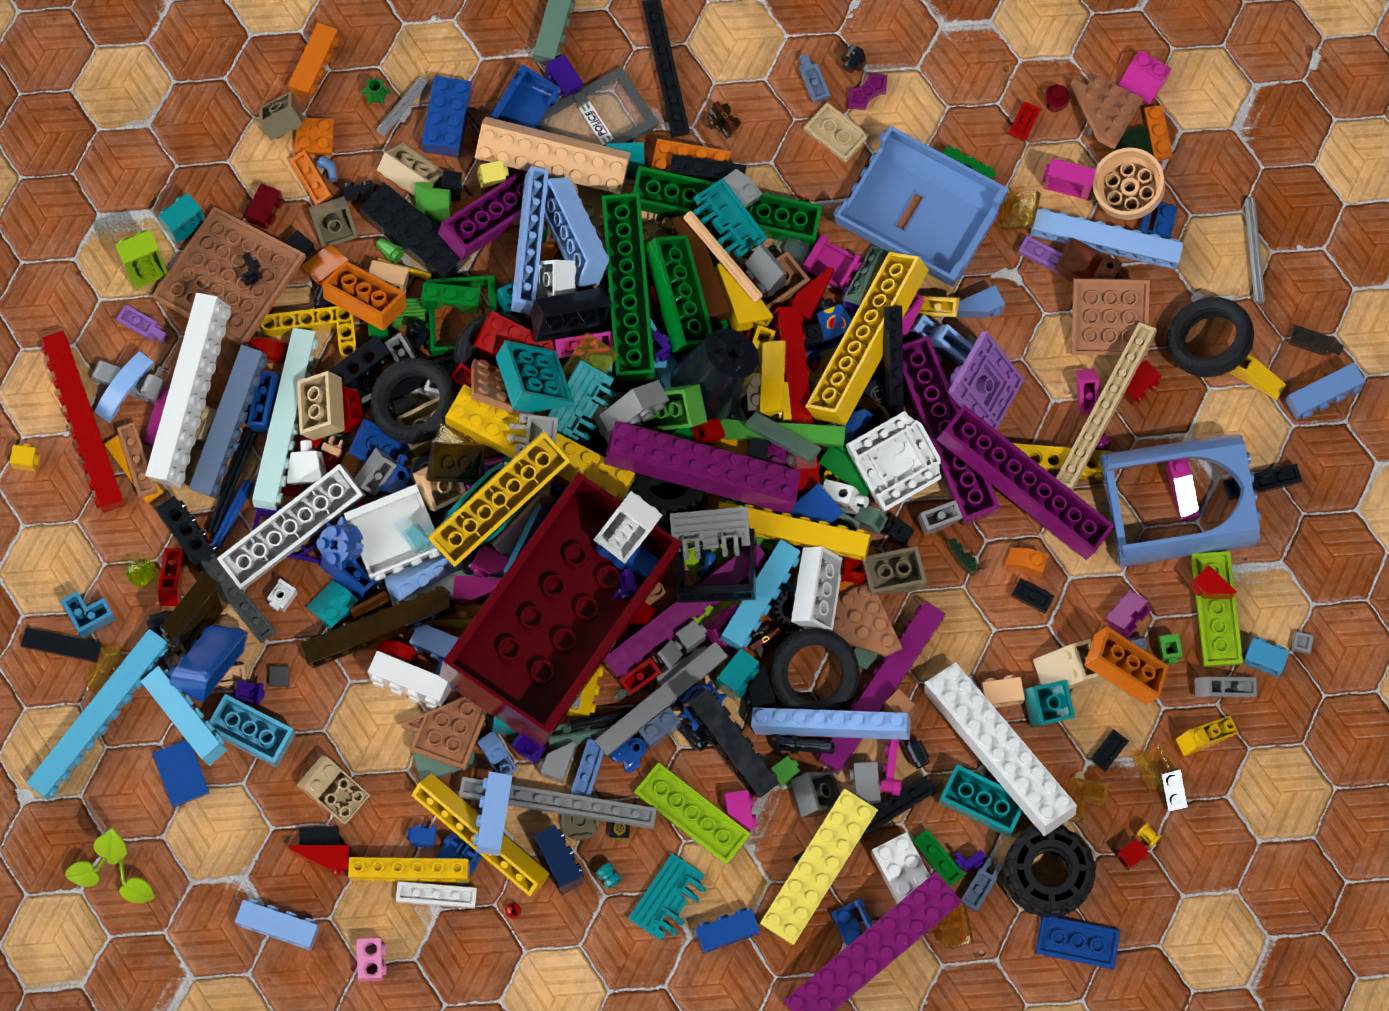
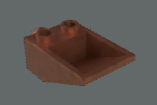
[1055,238,1122,283]

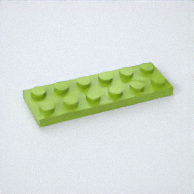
[1191,551,1243,667]
[634,762,751,866]

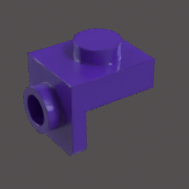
[652,330,672,364]
[614,568,638,601]
[233,680,265,705]
[511,734,546,764]
[954,850,986,873]

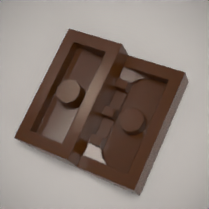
[349,591,390,622]

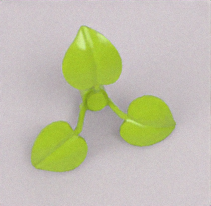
[65,828,156,903]

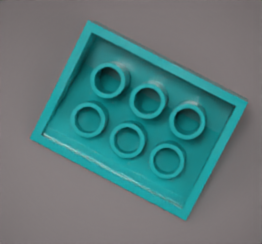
[496,340,574,413]

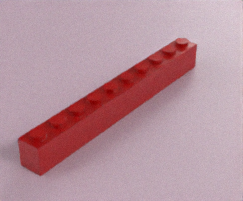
[773,307,822,495]
[41,330,125,513]

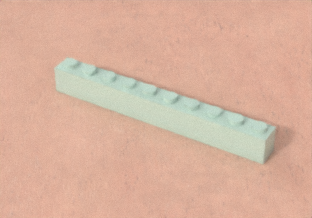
[252,328,319,511]

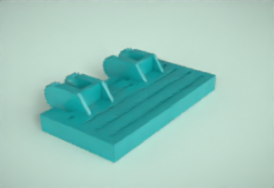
[693,178,768,259]
[547,359,617,443]
[628,853,707,941]

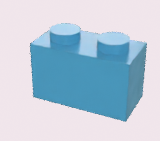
[1243,638,1290,678]

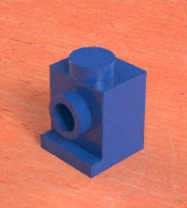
[407,825,437,849]

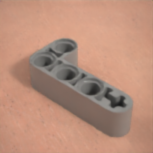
[91,361,165,405]

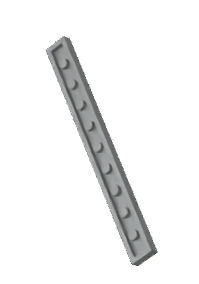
[459,777,657,829]

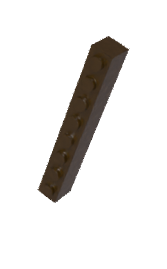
[301,586,456,669]

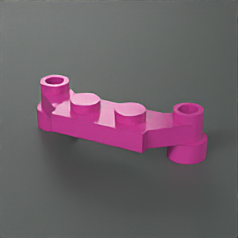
[880,739,902,796]

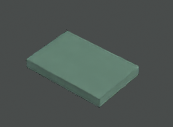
[411,743,477,781]

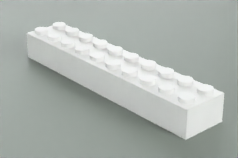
[145,293,231,488]
[924,662,1077,836]

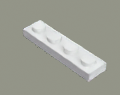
[396,881,477,909]

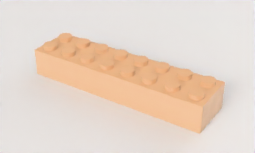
[475,117,631,194]

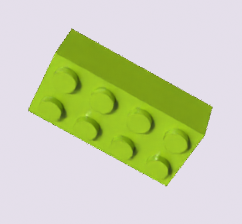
[115,230,168,291]

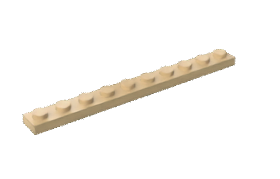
[1056,322,1157,491]

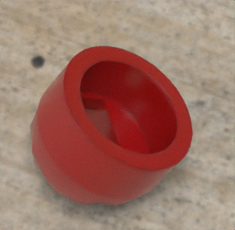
[505,902,521,919]

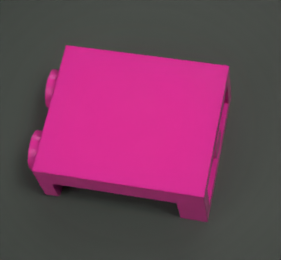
[803,234,862,292]

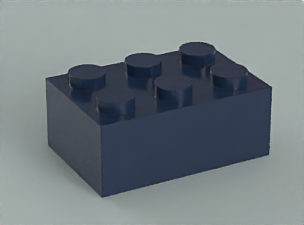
[534,825,584,895]

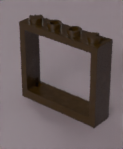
[160,572,229,656]

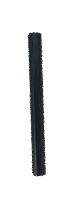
[206,429,257,535]
[570,700,683,731]

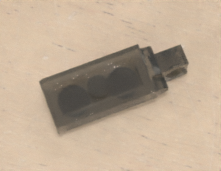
[1289,325,1344,356]

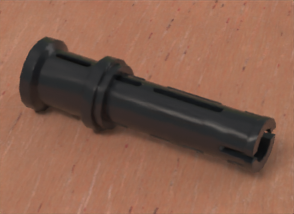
[774,735,835,754]

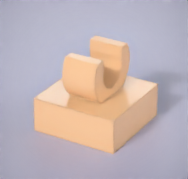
[321,436,344,460]

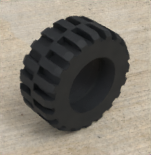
[630,473,704,530]

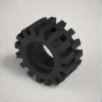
[769,591,795,626]

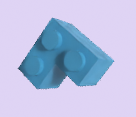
[60,591,116,639]

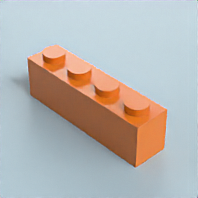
[288,22,341,100]

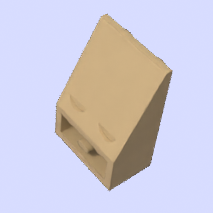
[1033,639,1102,689]
[296,755,370,825]

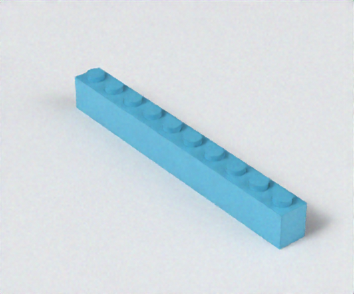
[26,629,169,800]

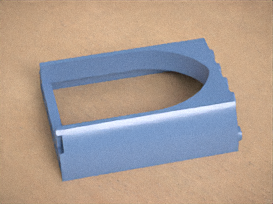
[1100,433,1261,568]

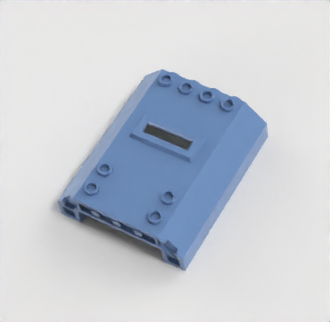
[833,126,1009,287]

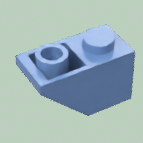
[477,731,517,775]

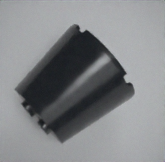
[670,328,759,421]

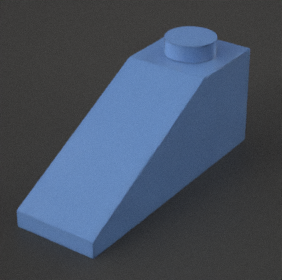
[944,285,1005,318]

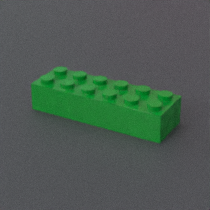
[645,235,713,353]

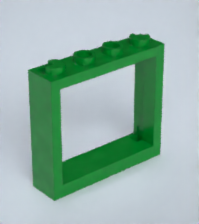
[425,275,497,357]

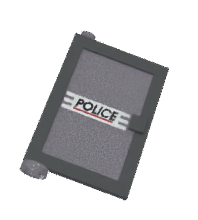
[536,66,664,146]

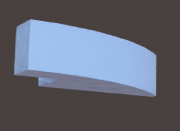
[909,314,973,365]

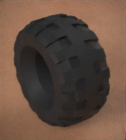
[1003,826,1096,918]

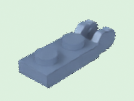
[961,857,1004,913]

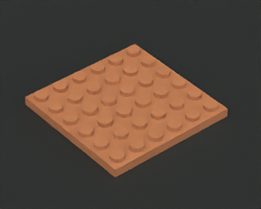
[151,207,306,346]

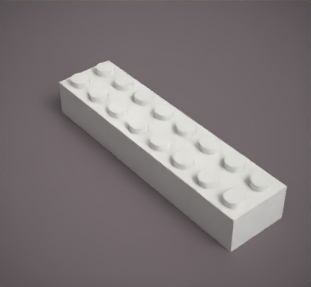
[217,464,366,590]

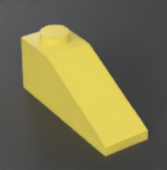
[477,160,509,190]

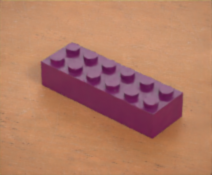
[438,170,527,261]

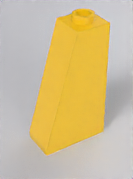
[715,262,773,331]

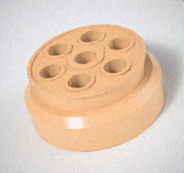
[1092,148,1165,220]

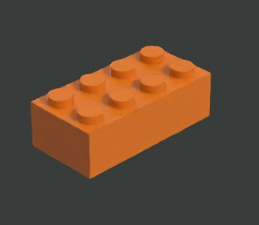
[651,139,731,182]
[322,261,407,331]
[1084,626,1169,705]

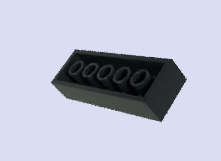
[359,182,470,279]
[682,688,779,798]

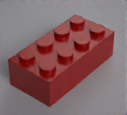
[473,311,556,357]

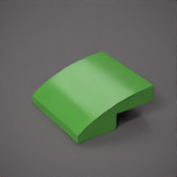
[415,182,452,223]

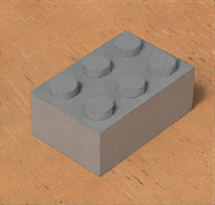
[599,380,669,434]

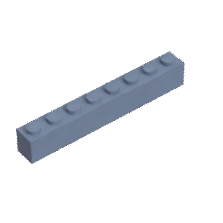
[189,345,267,498]

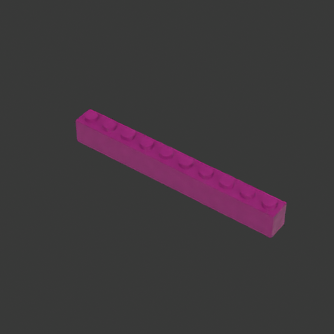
[603,543,769,677]
[818,601,946,775]

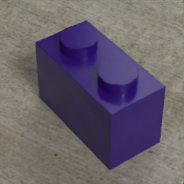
[544,54,583,99]

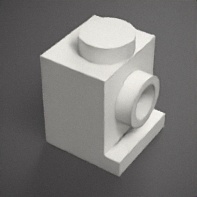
[267,579,298,612]

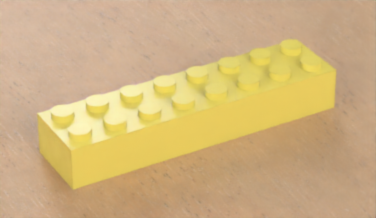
[759,788,878,945]

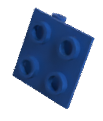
[436,833,483,887]

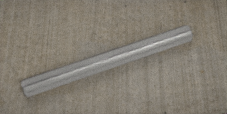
[1245,198,1265,304]

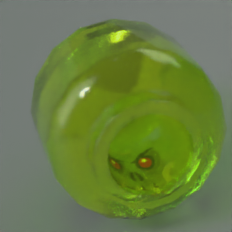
[126,558,155,587]

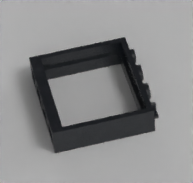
[676,528,757,603]

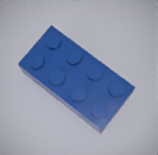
[422,76,473,158]

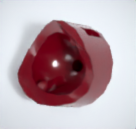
[1044,84,1070,112]

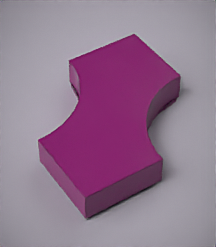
[848,74,887,110]

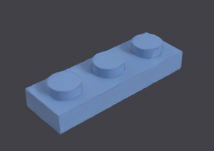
[570,739,604,797]

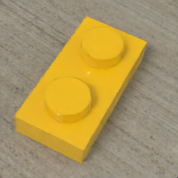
[776,382,792,423]

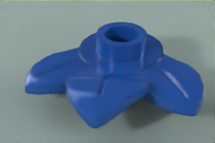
[610,737,647,773]

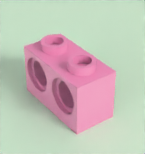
[357,938,387,982]

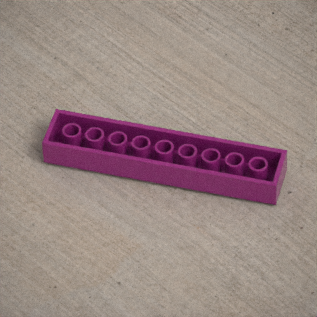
[903,336,1000,526]
[936,405,1115,560]
[604,421,801,514]
[783,871,962,1011]

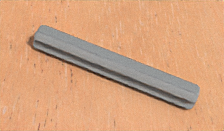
[376,76,428,136]

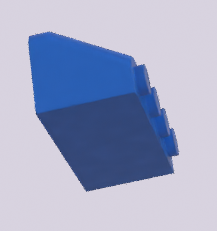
[169,625,248,703]

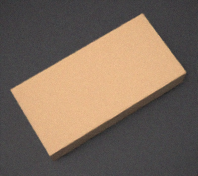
[215,664,247,689]

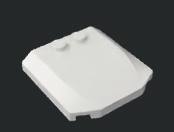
[846,412,941,512]

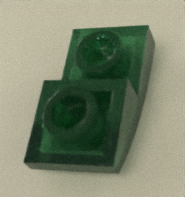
[947,538,978,576]

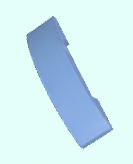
[94,351,155,423]

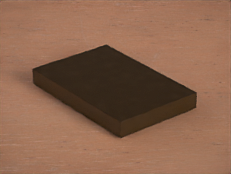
[426,442,486,483]

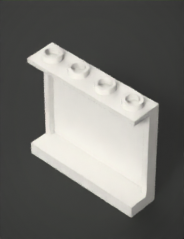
[344,484,441,581]

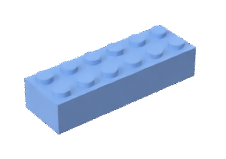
[544,177,609,287]

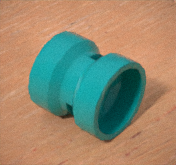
[595,862,623,890]

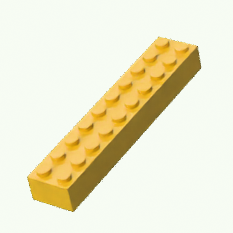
[805,252,929,425]
[445,385,635,501]

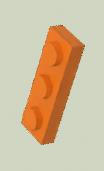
[1144,105,1173,161]
[290,149,333,205]

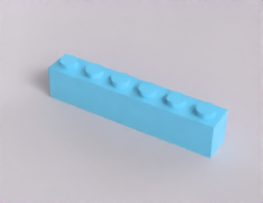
[720,539,801,651]
[141,666,228,766]

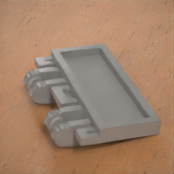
[504,413,558,496]
[670,507,750,560]

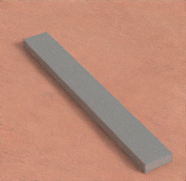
[595,642,728,757]

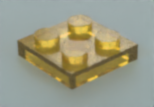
[999,190,1041,230]

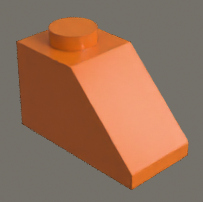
[1004,547,1049,578]

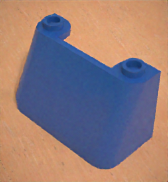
[489,64,560,129]

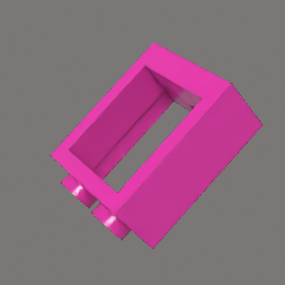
[1042,158,1096,200]

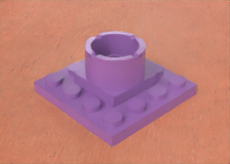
[948,332,1024,430]

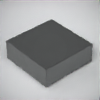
[269,666,290,687]

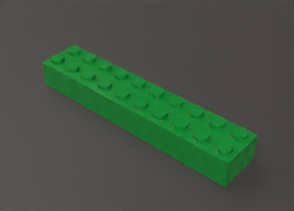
[633,166,822,248]
[602,193,655,383]

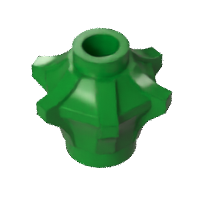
[361,79,391,105]

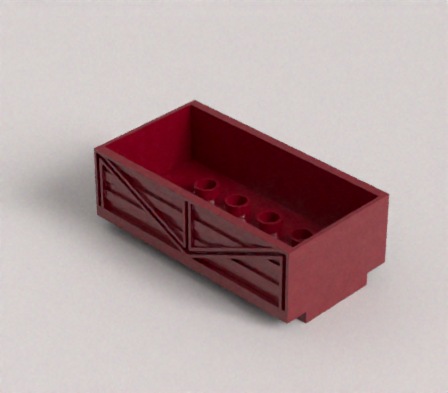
[439,472,682,747]

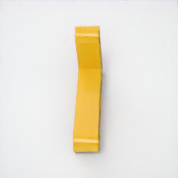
[260,306,357,360]

